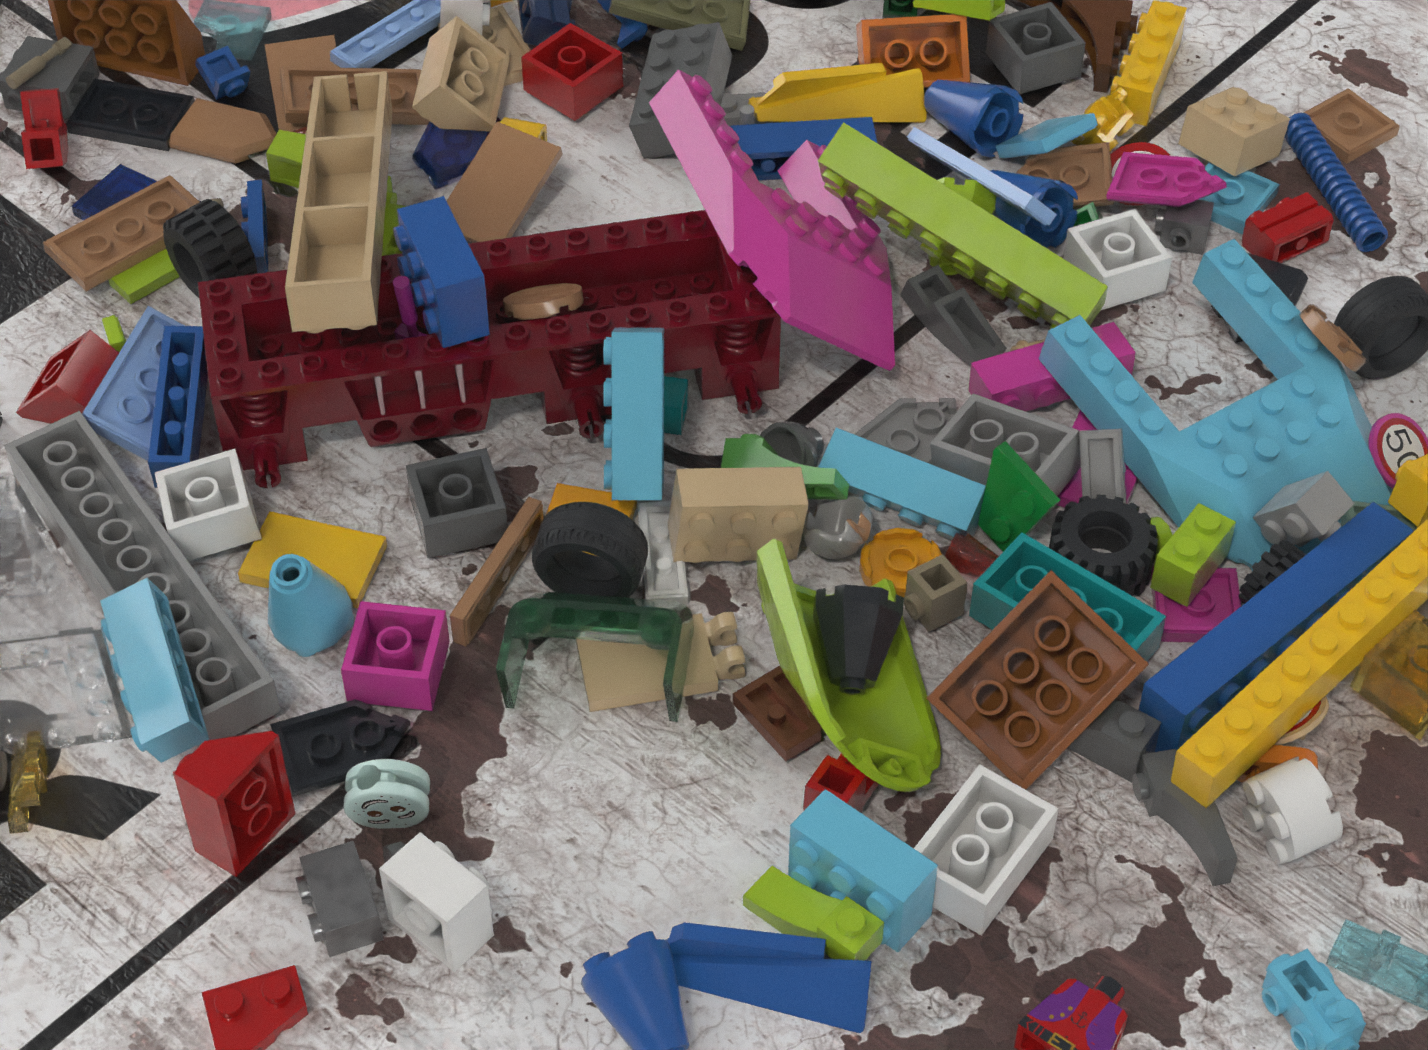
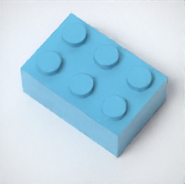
[788,789,938,952]

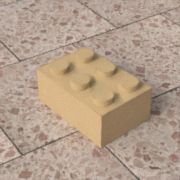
[667,467,809,563]

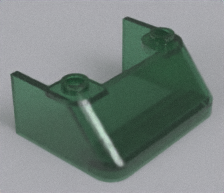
[496,592,694,722]

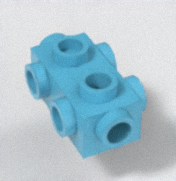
[1262,949,1366,1050]

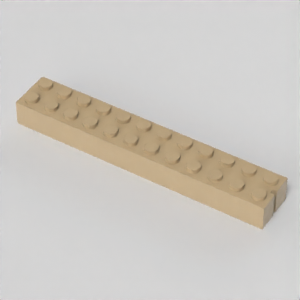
[285,71,393,333]

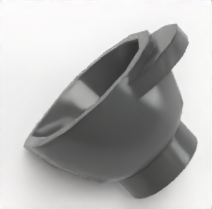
[760,421,824,467]

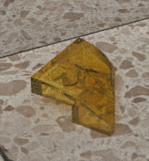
[8,730,48,834]

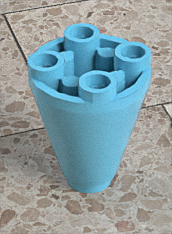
[268,554,354,657]

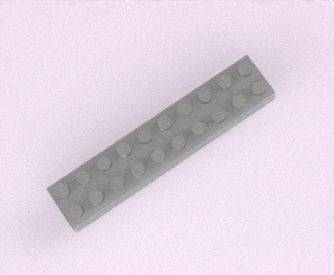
[4,411,281,747]

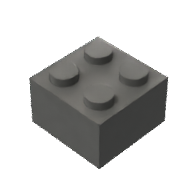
[986,2,1086,94]
[406,448,508,558]

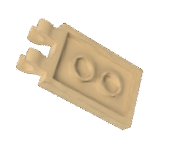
[575,612,746,712]

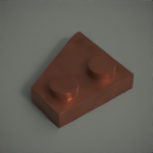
[733,666,821,762]

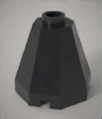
[813,584,904,695]

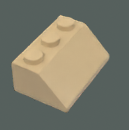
[412,16,510,131]

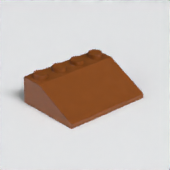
[48,0,205,86]
[926,570,1149,790]

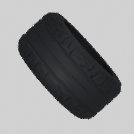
[1334,276,1428,379]
[532,502,648,605]

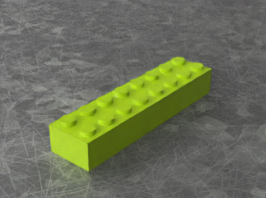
[818,122,1108,329]

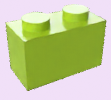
[1150,503,1236,607]

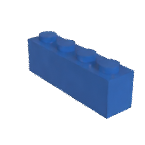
[730,117,877,181]
[148,326,208,488]

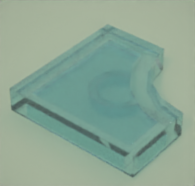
[194,0,272,60]

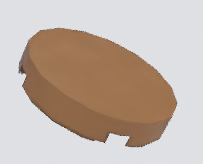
[503,283,584,320]
[1300,304,1366,372]

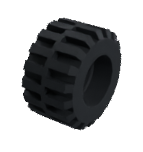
[163,199,257,298]
[1049,494,1158,596]

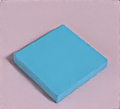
[996,113,1098,159]
[1199,162,1280,235]

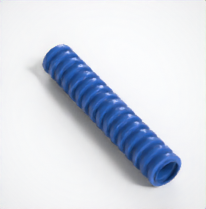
[1284,113,1388,252]

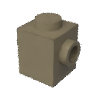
[904,554,968,632]

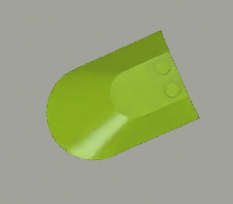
[757,539,941,792]

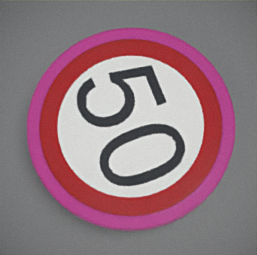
[1368,413,1428,489]

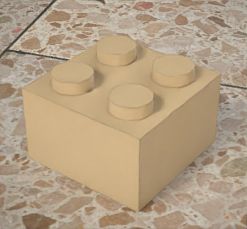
[1178,87,1290,177]

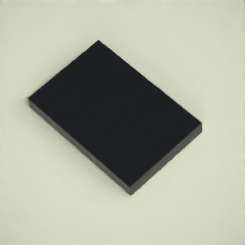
[66,78,195,151]

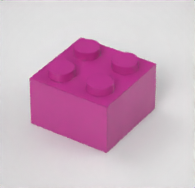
[341,601,450,711]

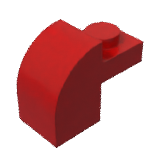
[20,88,68,169]
[803,753,879,813]

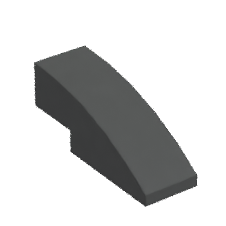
[900,265,1007,366]

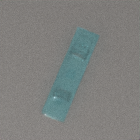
[1326,919,1428,1011]

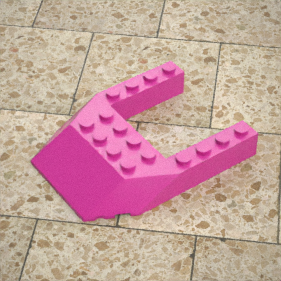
[649,69,895,371]

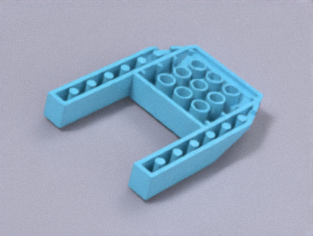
[1039,239,1392,571]

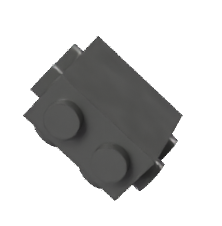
[0,36,100,119]

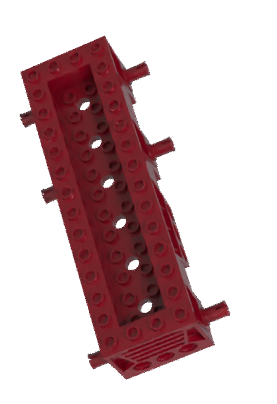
[197,210,781,488]

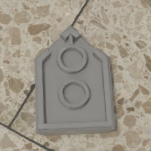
[854,398,957,465]

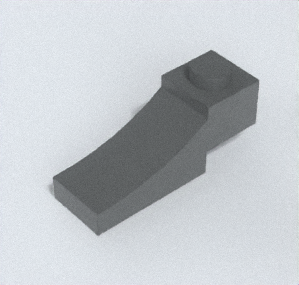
[1132,749,1237,886]

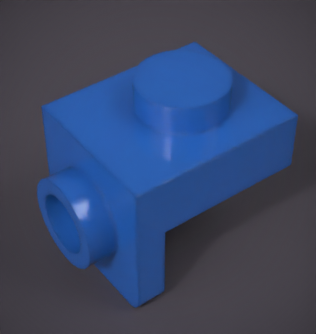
[195,46,251,100]

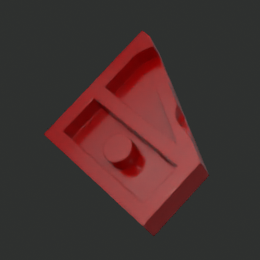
[201,965,308,1050]

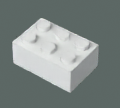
[914,764,1059,936]

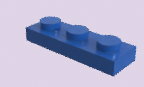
[241,180,269,273]

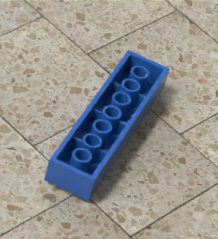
[1138,502,1414,752]

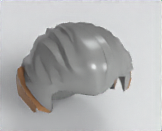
[802,496,873,559]

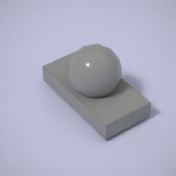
[1079,428,1126,503]

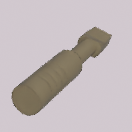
[6,37,73,89]

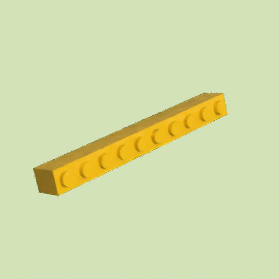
[1171,519,1428,808]

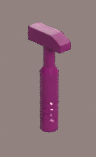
[393,276,426,340]

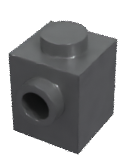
[1154,200,1214,255]

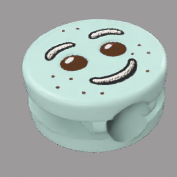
[344,759,430,829]

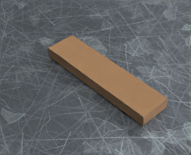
[450,497,544,647]

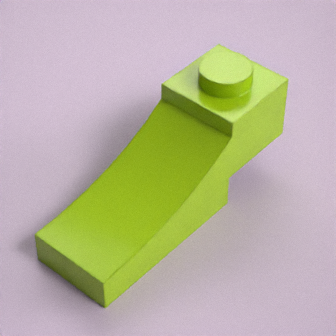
[743,865,884,960]

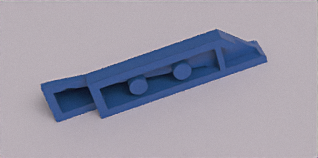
[657,922,872,1033]

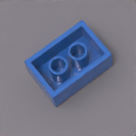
[393,196,490,348]

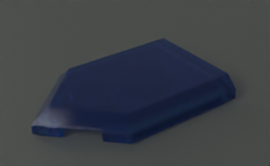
[412,116,501,190]

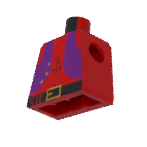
[1014,976,1128,1050]

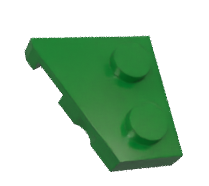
[978,441,1060,552]

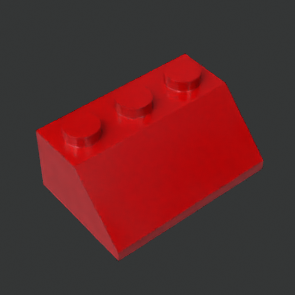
[173,731,296,877]

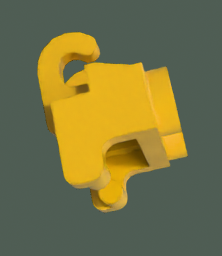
[1071,87,1135,151]

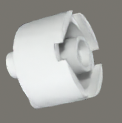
[1242,756,1343,865]

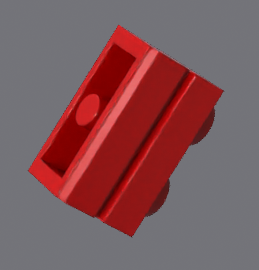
[1241,192,1334,263]

